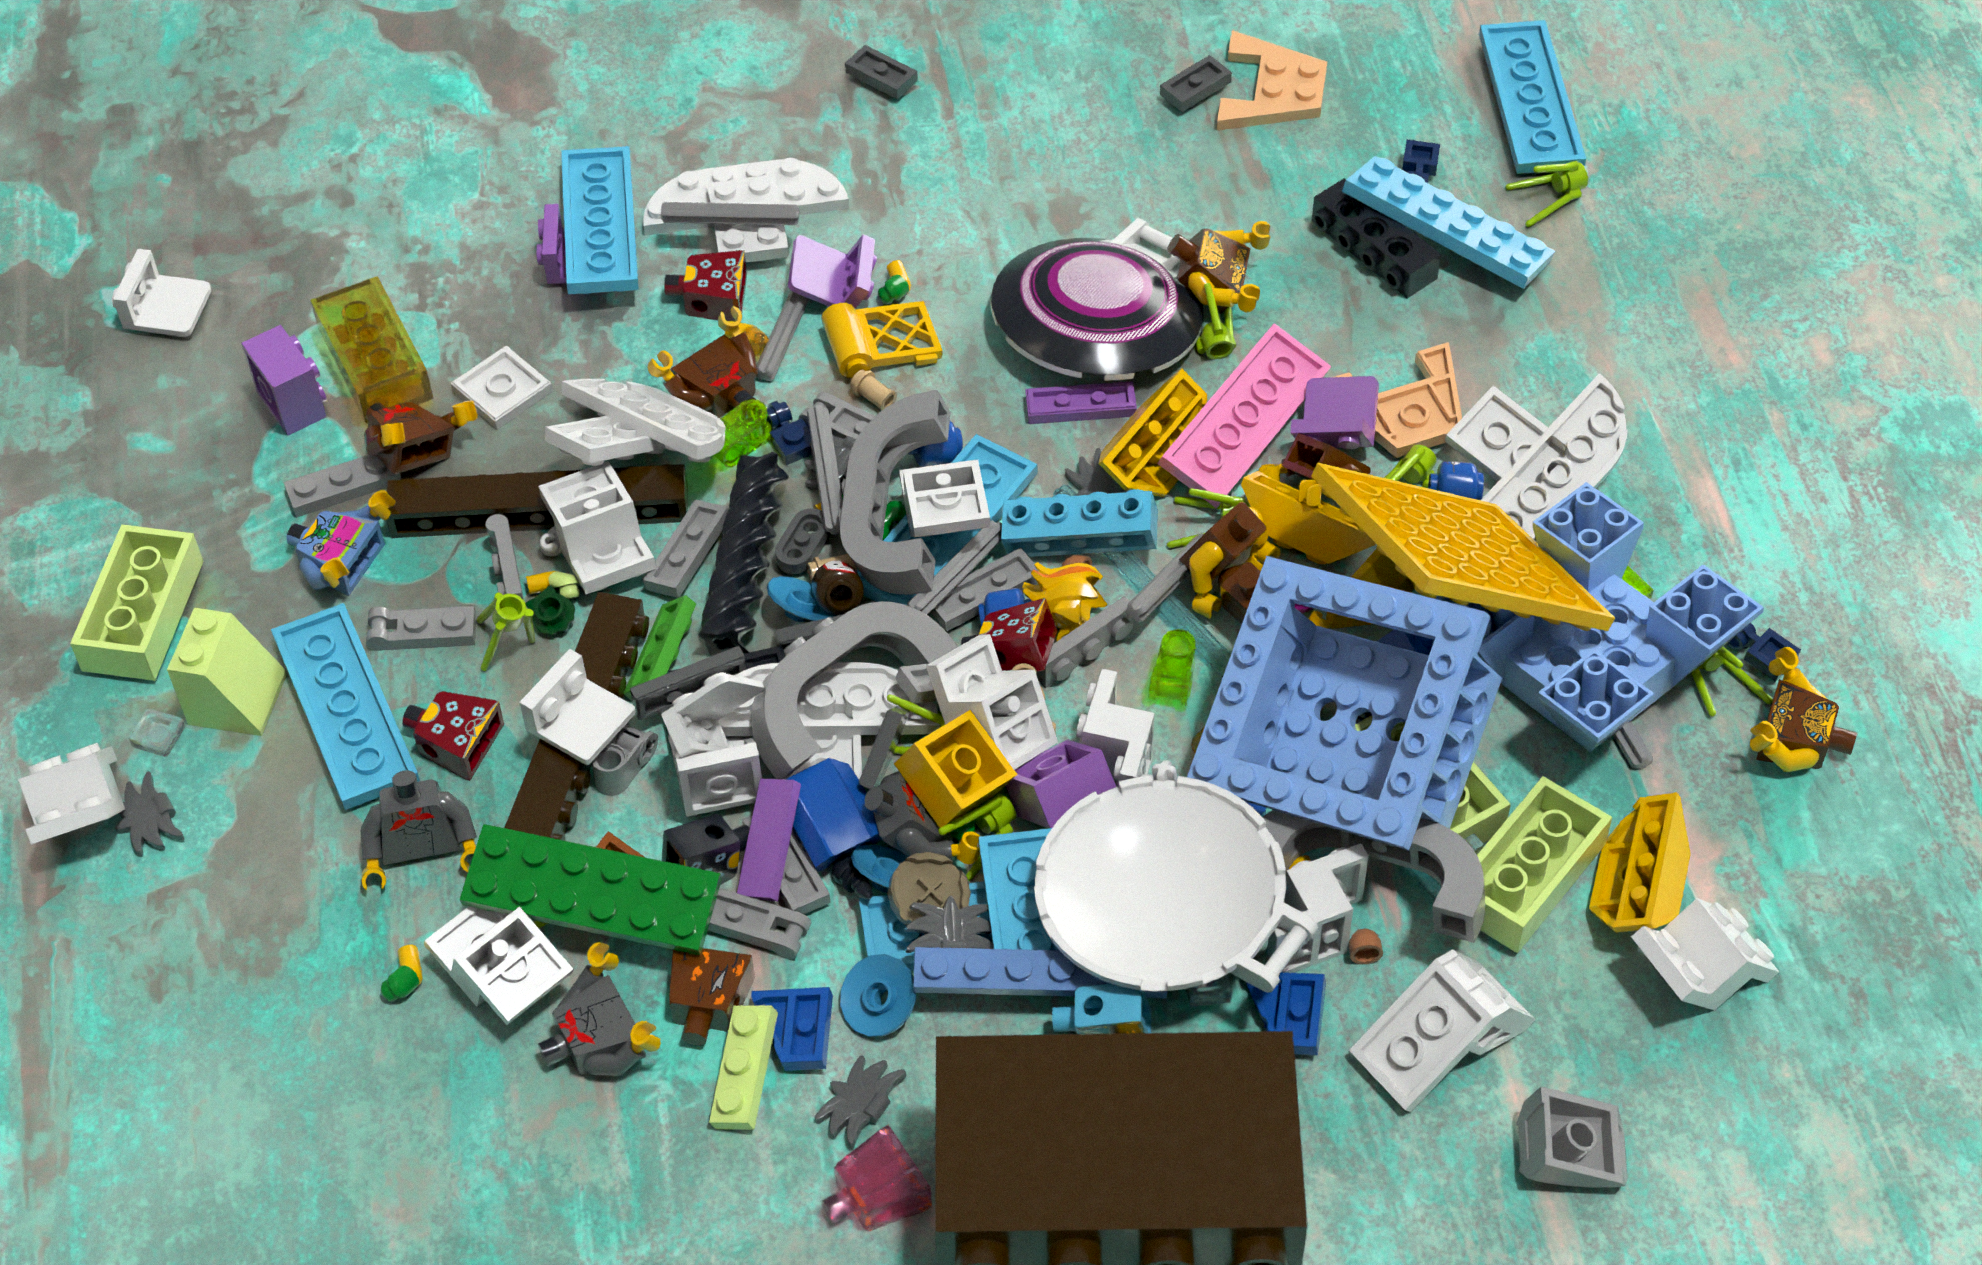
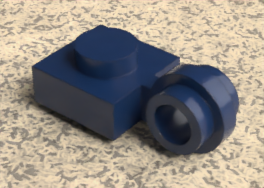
[1402,139,1440,183]
[763,401,812,466]
[1726,623,1801,682]

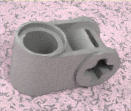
[591,721,658,795]

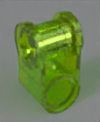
[714,399,772,467]
[1148,629,1196,706]

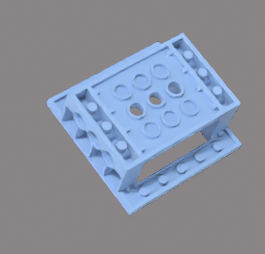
[1187,556,1502,851]

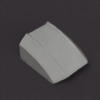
[1516,1087,1628,1187]

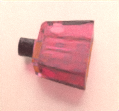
[821,1125,932,1231]

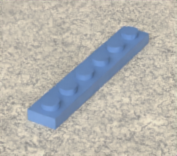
[913,947,1167,998]

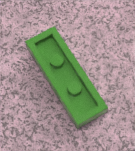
[623,595,696,701]

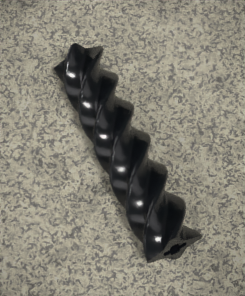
[698,452,789,656]

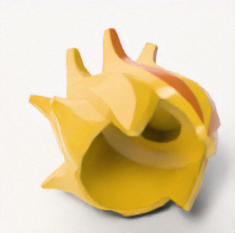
[1022,562,1107,642]

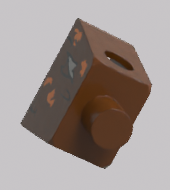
[669,948,755,1046]

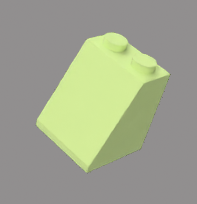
[167,608,287,736]

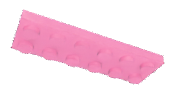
[1157,323,1331,509]

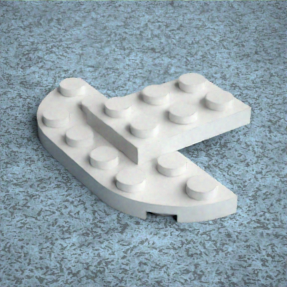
[643,158,849,263]
[1445,373,1628,542]
[545,379,725,466]
[718,662,940,780]

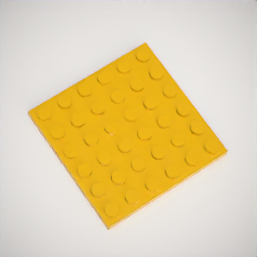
[1311,463,1615,631]

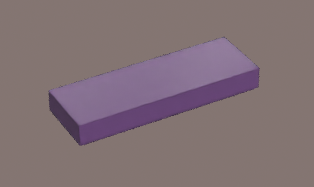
[1025,381,1137,424]
[737,778,801,902]

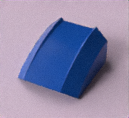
[786,758,883,872]

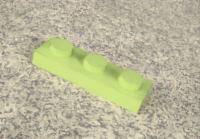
[709,1005,778,1130]

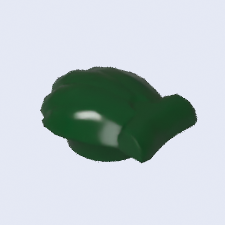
[525,585,576,635]

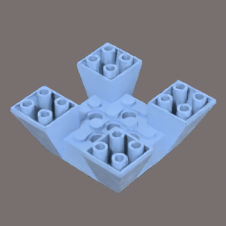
[1435,482,1764,752]

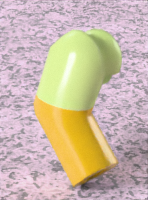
[526,571,580,599]

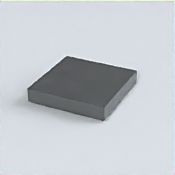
[859,706,910,789]

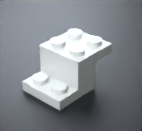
[899,460,990,537]
[538,461,657,594]
[926,634,1058,770]
[1076,669,1155,787]
[18,743,125,844]
[1266,843,1369,973]
[1631,899,1779,1011]
[424,906,573,1025]

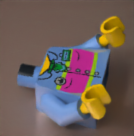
[286,490,396,596]

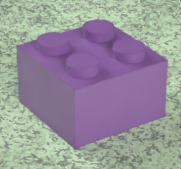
[241,325,327,435]
[1006,739,1116,828]

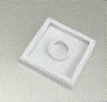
[450,346,553,430]

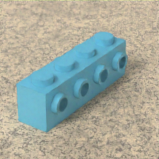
[1001,489,1158,557]

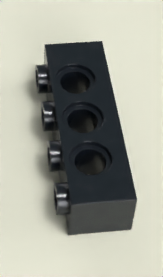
[1312,178,1441,298]

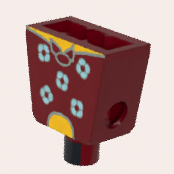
[664,250,747,323]
[961,598,1057,671]
[402,691,504,781]

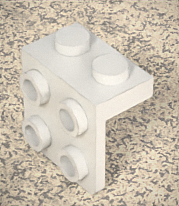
[112,249,212,337]
[661,672,765,757]

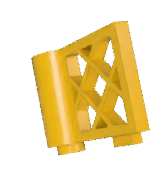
[821,301,943,378]

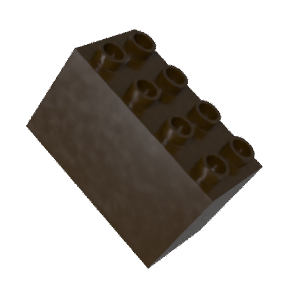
[935,1031,1308,1265]

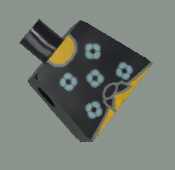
[661,814,750,885]

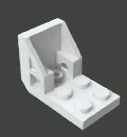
[664,711,762,817]
[1349,949,1536,1112]

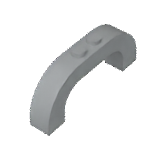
[838,390,951,594]
[751,602,958,779]
[1262,810,1485,943]

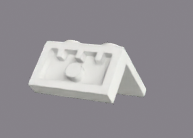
[519,649,636,765]

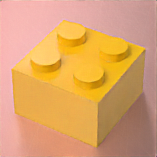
[894,710,1018,828]

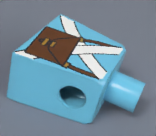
[1052,984,1151,1034]

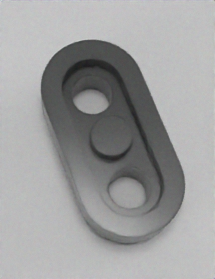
[775,508,830,574]

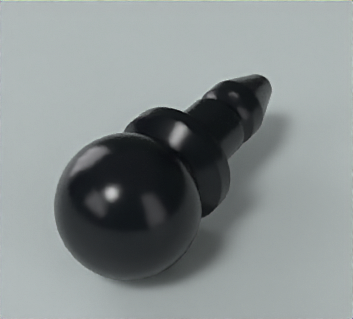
[832,856,873,900]

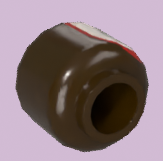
[812,561,864,615]

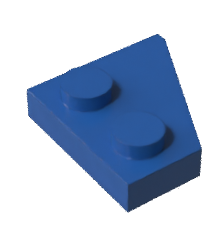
[1245,972,1326,1055]
[751,987,833,1071]

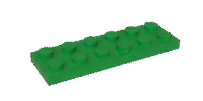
[459,824,722,956]

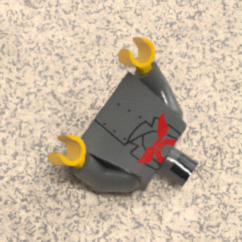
[360,770,477,890]
[864,771,980,865]
[538,942,661,1076]

